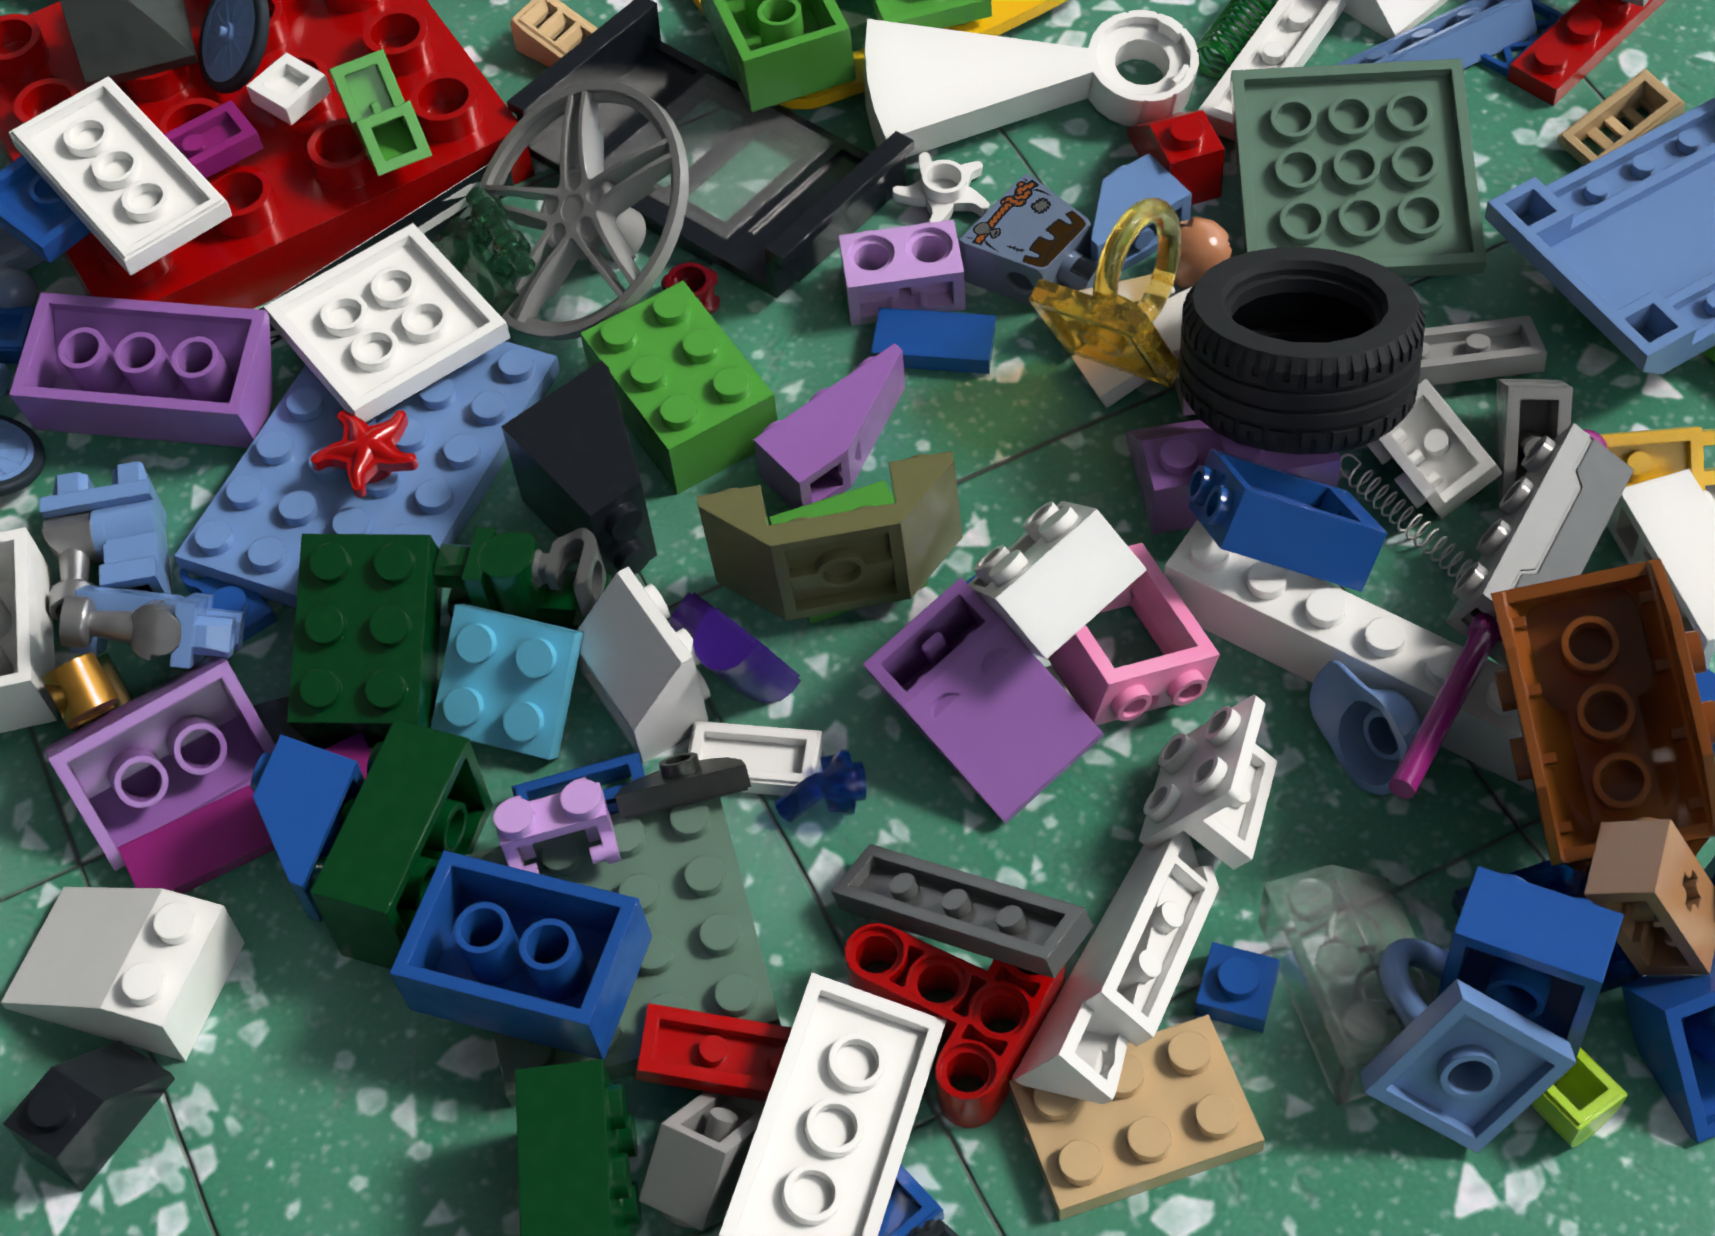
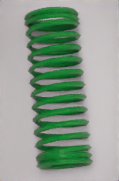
[1197,0,1278,79]

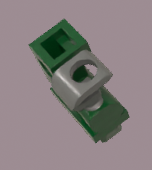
[434,527,612,630]

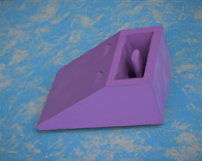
[862,577,1104,824]

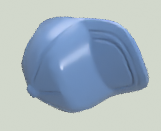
[1310,660,1422,795]

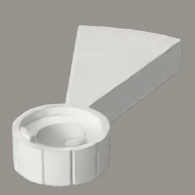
[863,10,1199,158]

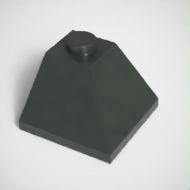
[60,0,198,87]

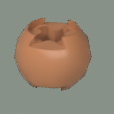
[1162,216,1232,289]

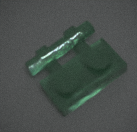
[432,187,536,316]

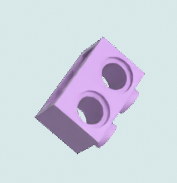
[839,220,966,326]

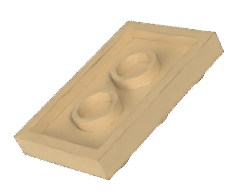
[1009,1014,1265,1221]

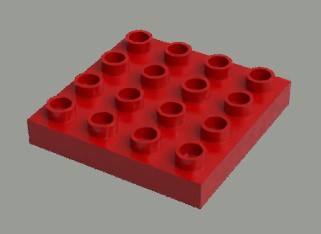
[0,0,535,309]

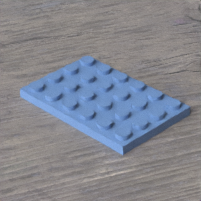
[174,341,560,608]

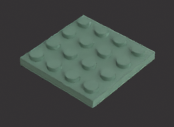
[1230,58,1487,277]
[465,797,781,1107]

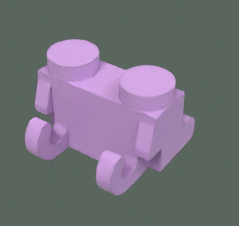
[493,777,621,874]

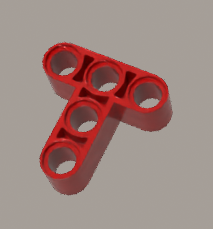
[845,923,1065,1128]

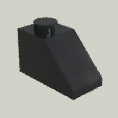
[3,1041,175,1191]

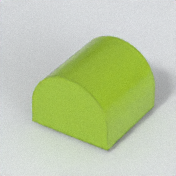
[1531,1047,1628,1147]

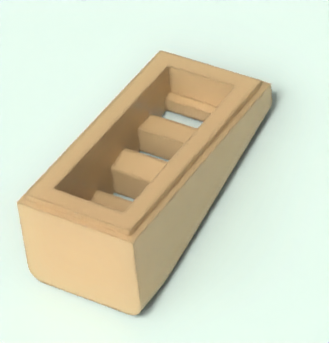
[510,0,598,67]
[1557,69,1685,166]

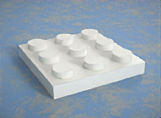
[263,223,510,422]

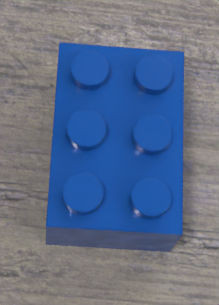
[389,850,652,1060]

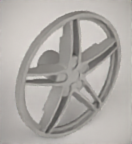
[469,81,689,340]

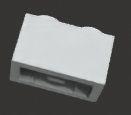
[968,501,1147,659]
[577,567,711,763]

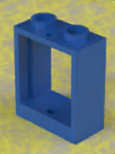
[1187,448,1387,592]

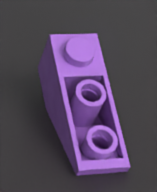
[753,343,905,509]

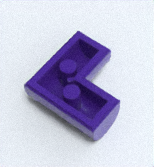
[669,592,801,703]

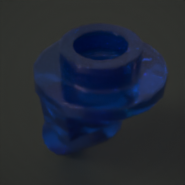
[775,749,867,822]

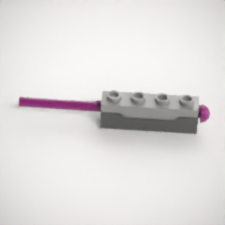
[1388,423,1634,799]

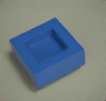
[1194,942,1281,1033]

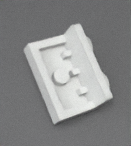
[1366,379,1503,519]

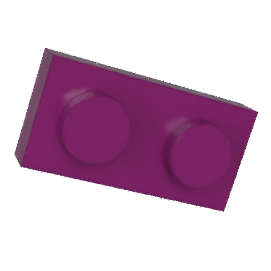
[164,100,264,179]

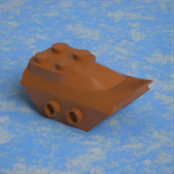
[1491,558,1715,880]

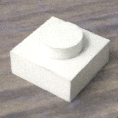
[246,52,331,126]

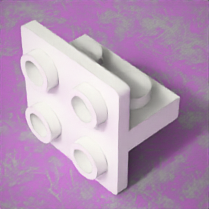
[1139,695,1278,870]

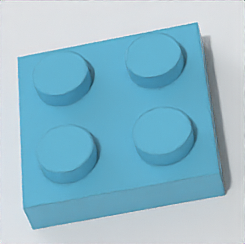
[431,604,584,760]

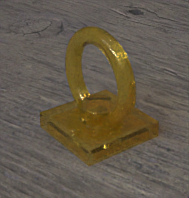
[1028,198,1182,387]

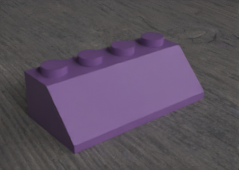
[9,292,273,448]

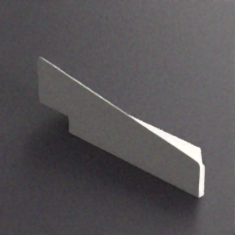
[1012,831,1219,1105]

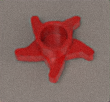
[310,410,418,498]

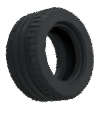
[1179,247,1426,455]

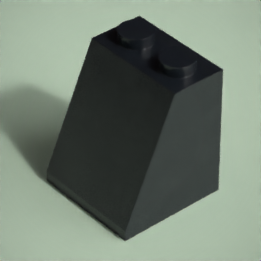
[501,360,657,579]

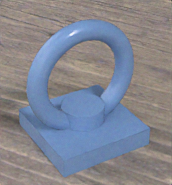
[1360,938,1577,1153]

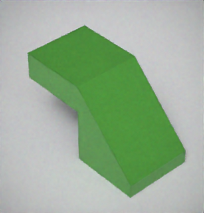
[328,49,432,176]

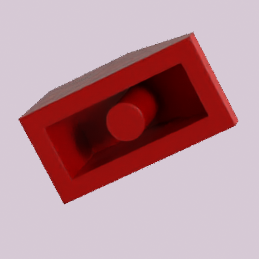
[1127,110,1225,205]

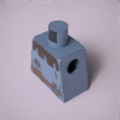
[959,173,1106,309]

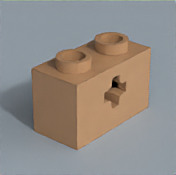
[1584,817,1715,975]

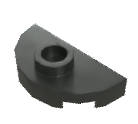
[615,752,751,819]

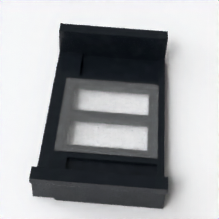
[507,0,914,298]

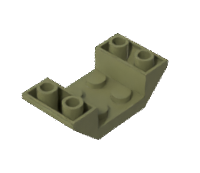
[697,451,963,621]

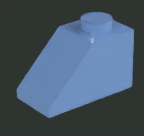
[1091,153,1192,282]

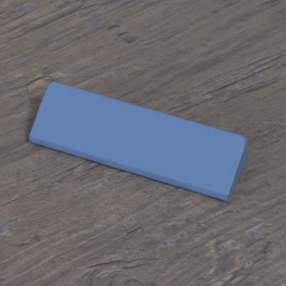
[1335,0,1537,69]

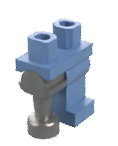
[40,461,172,622]
[59,585,246,669]

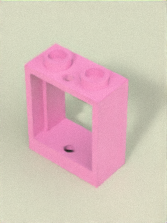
[1048,543,1220,725]

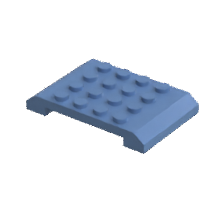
[1484,97,1715,374]

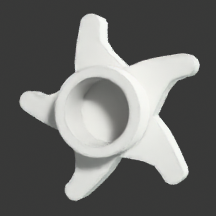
[892,152,990,223]

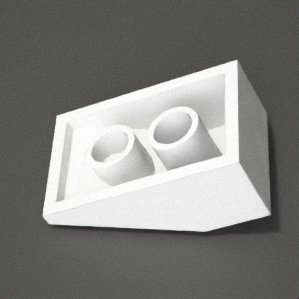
[1,887,245,1062]

